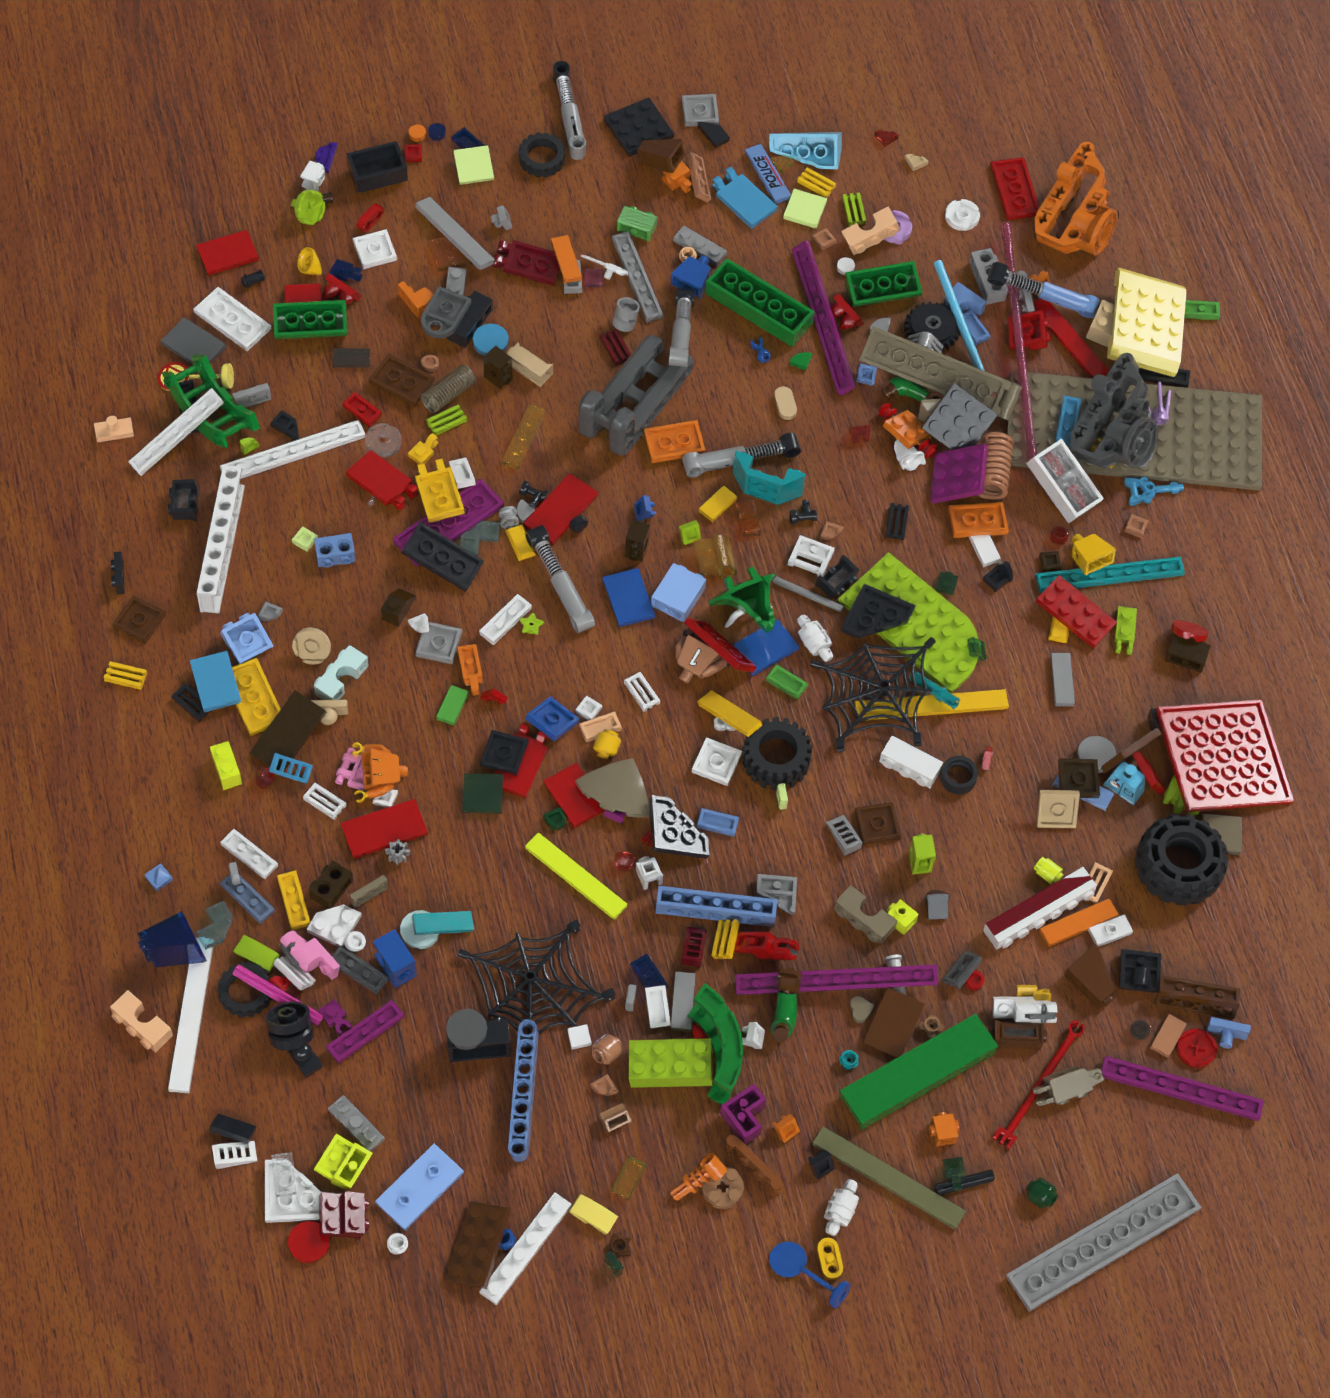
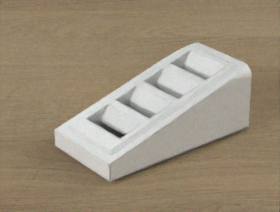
[212,1141,258,1169]

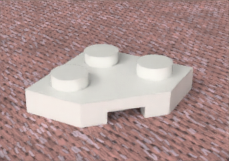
[307,905,361,947]

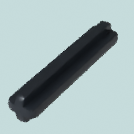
[935,1169,995,1195]

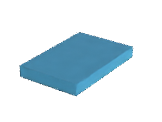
[190,651,242,712]

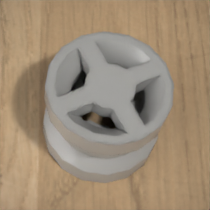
[499,506,519,529]

